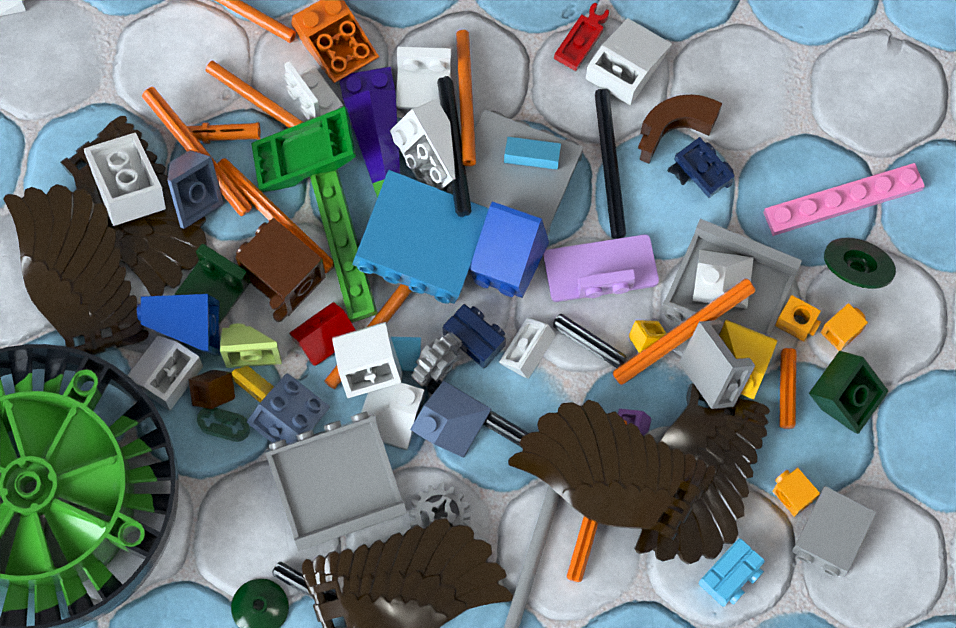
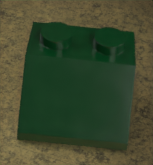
[809,351,889,434]

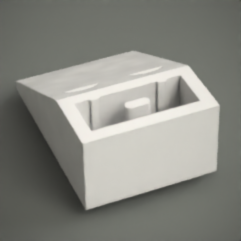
[586,18,672,105]
[390,99,455,190]

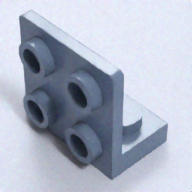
[247,373,330,443]

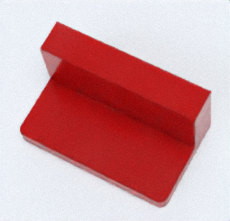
[289,302,356,366]

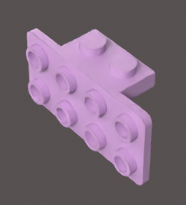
[543,235,659,302]

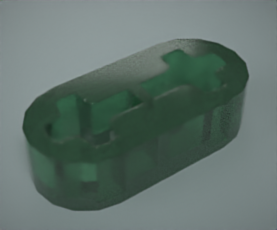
[197,408,250,442]

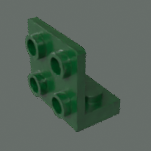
[175,243,251,324]

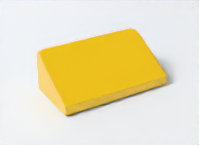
[231,366,274,402]

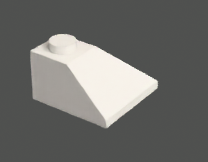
[692,250,754,309]
[361,383,425,450]

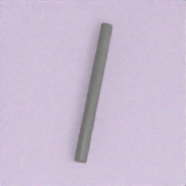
[504,486,560,628]

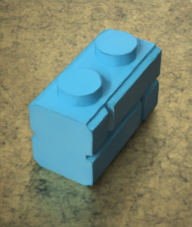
[698,538,765,607]

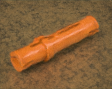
[187,122,261,144]

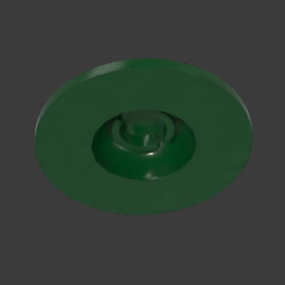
[824,238,896,289]

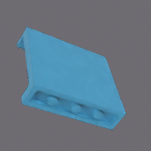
[352,170,489,304]

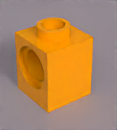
[775,295,821,342]
[820,303,868,351]
[772,468,820,517]

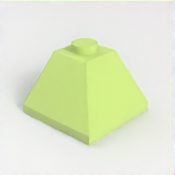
[220,323,282,368]

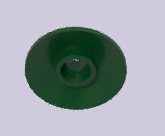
[231,579,289,628]

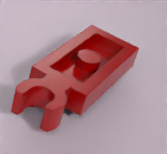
[554,3,609,71]

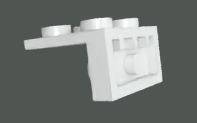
[396,47,451,109]
[284,61,344,120]

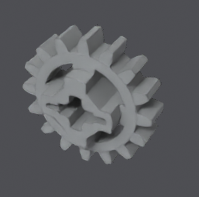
[411,333,462,387]
[409,483,471,529]

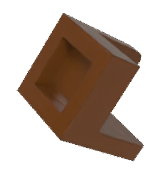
[188,370,235,409]

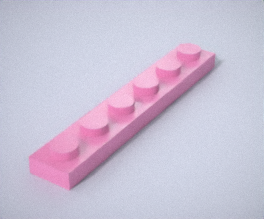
[763,163,925,236]

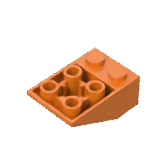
[291,0,379,84]

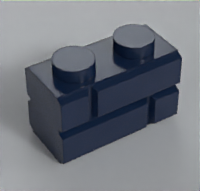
[442,304,506,369]

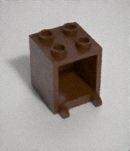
[235,218,326,322]

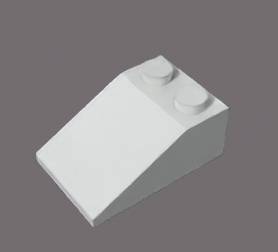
[84,132,166,226]

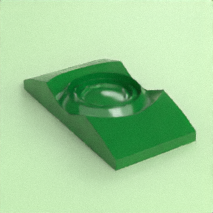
[251,106,356,192]

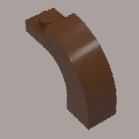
[638,94,722,164]

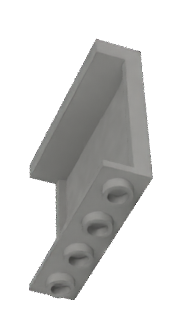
[446,109,583,236]
[661,219,802,337]
[265,411,408,551]

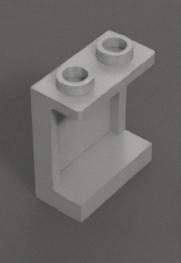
[679,320,755,409]
[792,486,876,577]

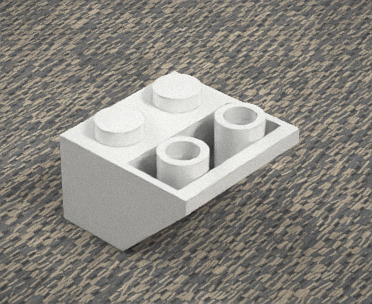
[332,322,403,399]
[128,336,203,411]

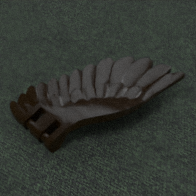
[60,116,207,296]
[3,184,149,355]
[634,383,770,564]
[508,400,716,541]
[301,518,513,628]

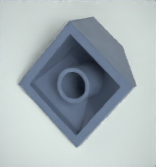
[167,150,224,229]
[410,381,492,458]

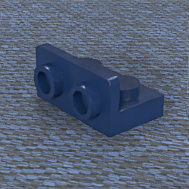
[674,137,735,198]

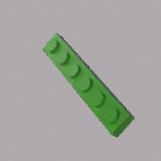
[310,169,378,323]

